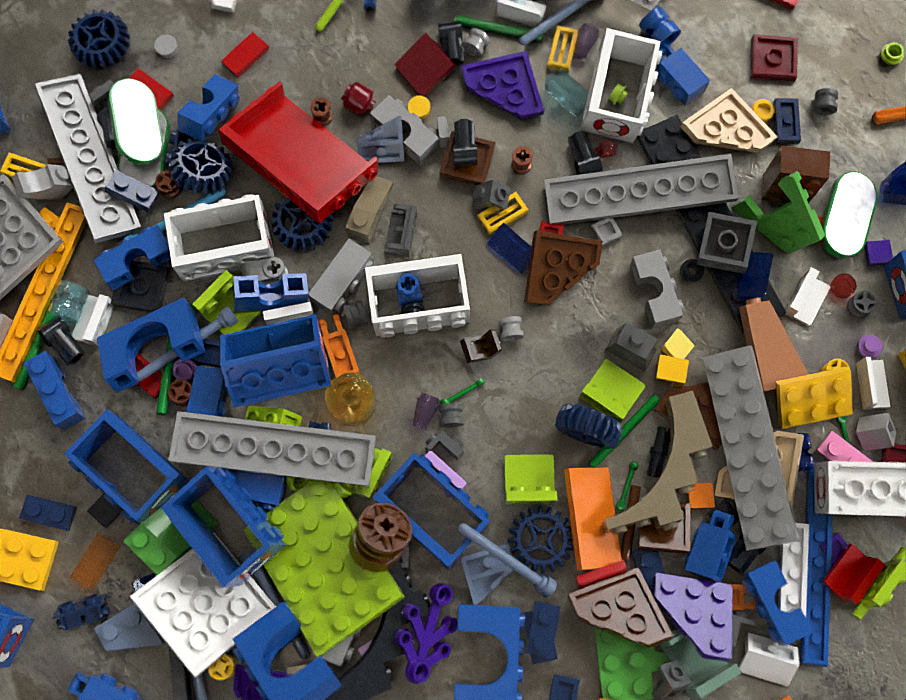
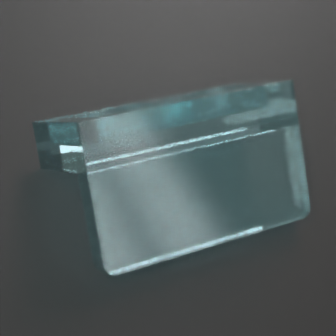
[544,70,589,118]

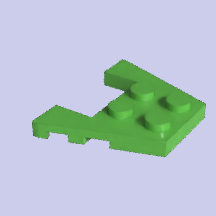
[731,171,825,254]

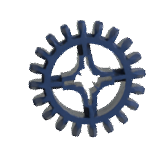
[68,9,131,70]
[168,138,232,197]
[270,196,334,252]
[555,404,623,449]
[507,505,574,574]

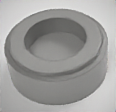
[154,35,178,59]

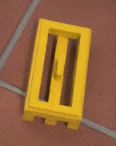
[547,26,579,73]
[0,152,46,179]
[477,192,529,236]

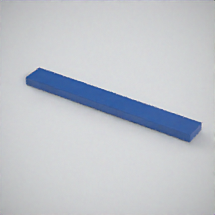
[800,461,833,667]

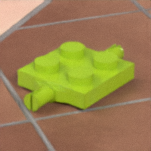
[851,546,906,621]

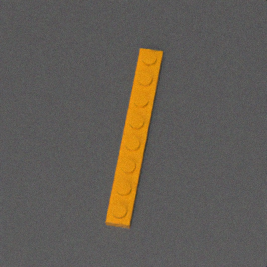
[0,202,87,383]

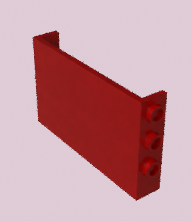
[219,81,379,224]

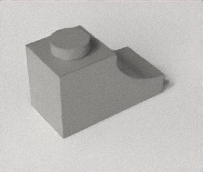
[12,164,73,200]

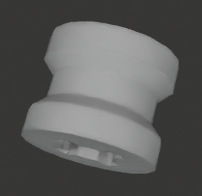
[462,28,490,57]
[498,316,524,341]

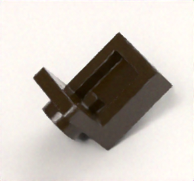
[460,329,502,363]

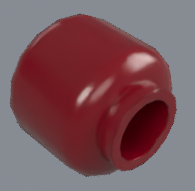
[341,82,376,116]

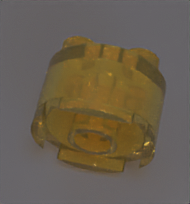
[325,372,376,426]

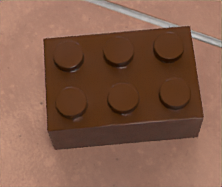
[761,146,830,204]

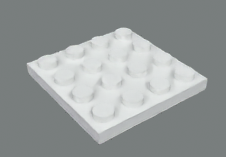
[130,533,276,678]

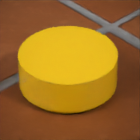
[408,96,431,120]
[751,99,775,123]

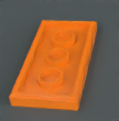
[564,467,622,571]

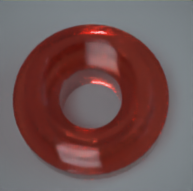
[595,140,618,158]

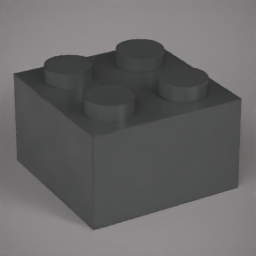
[697,212,757,274]

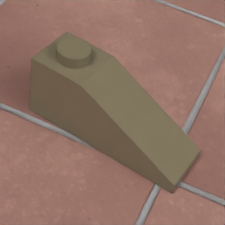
[346,176,394,245]

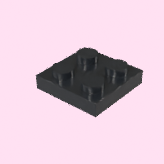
[111,261,170,312]

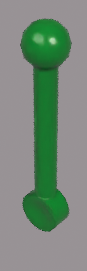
[440,378,485,405]
[836,416,850,444]
[616,461,639,510]

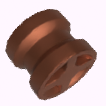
[155,170,182,199]
[168,379,192,407]

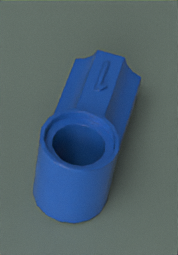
[396,273,423,306]

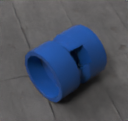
[639,6,681,48]

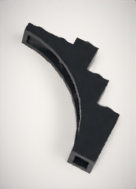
[325,556,431,700]

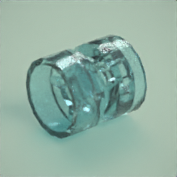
[48,280,90,323]

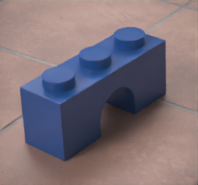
[177,74,240,141]
[94,225,171,290]
[233,273,309,311]
[24,351,86,430]
[742,560,813,646]

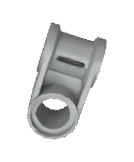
[241,257,289,284]

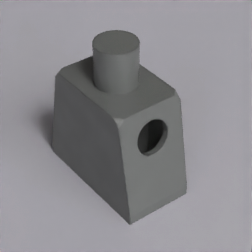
[605,323,657,371]

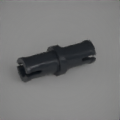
[646,426,670,478]

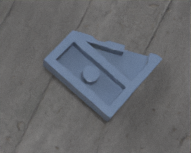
[357,116,405,163]
[460,544,513,605]
[94,604,164,651]

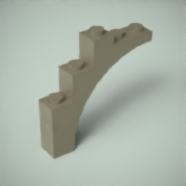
[602,391,713,535]

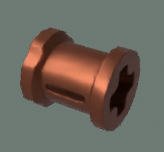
[310,97,333,126]
[511,146,533,175]

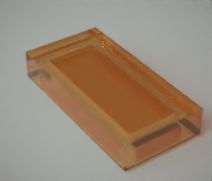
[70,533,120,590]

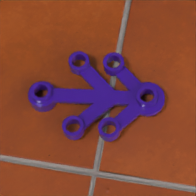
[394,583,458,684]

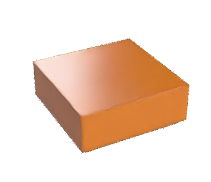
[687,483,715,509]

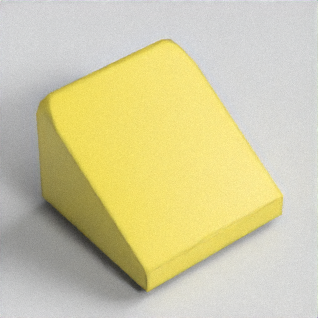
[661,328,694,359]

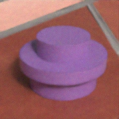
[857,335,883,359]
[173,358,197,381]

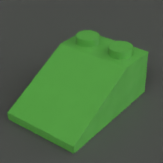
[124,501,219,575]

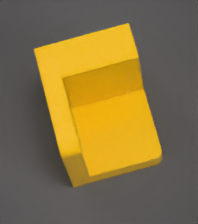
[656,354,689,388]

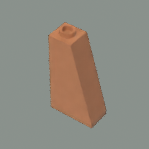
[739,298,809,391]

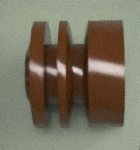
[348,503,412,572]

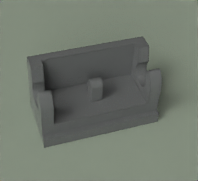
[384,204,417,257]

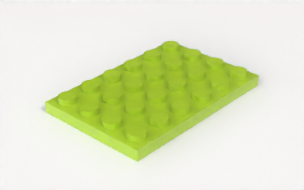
[244,480,405,657]

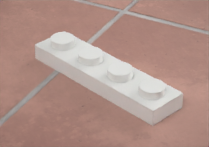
[778,523,809,617]

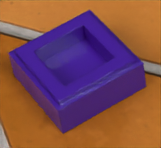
[864,240,893,266]
[818,532,848,567]

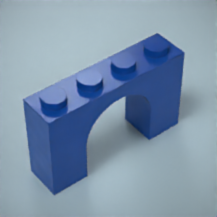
[97,297,205,393]
[232,601,342,700]
[454,604,525,700]

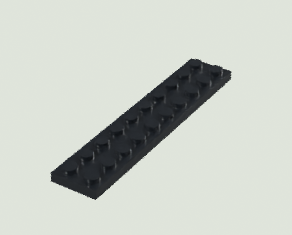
[636,115,786,334]

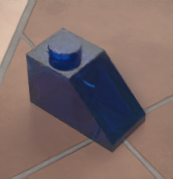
[880,161,906,205]

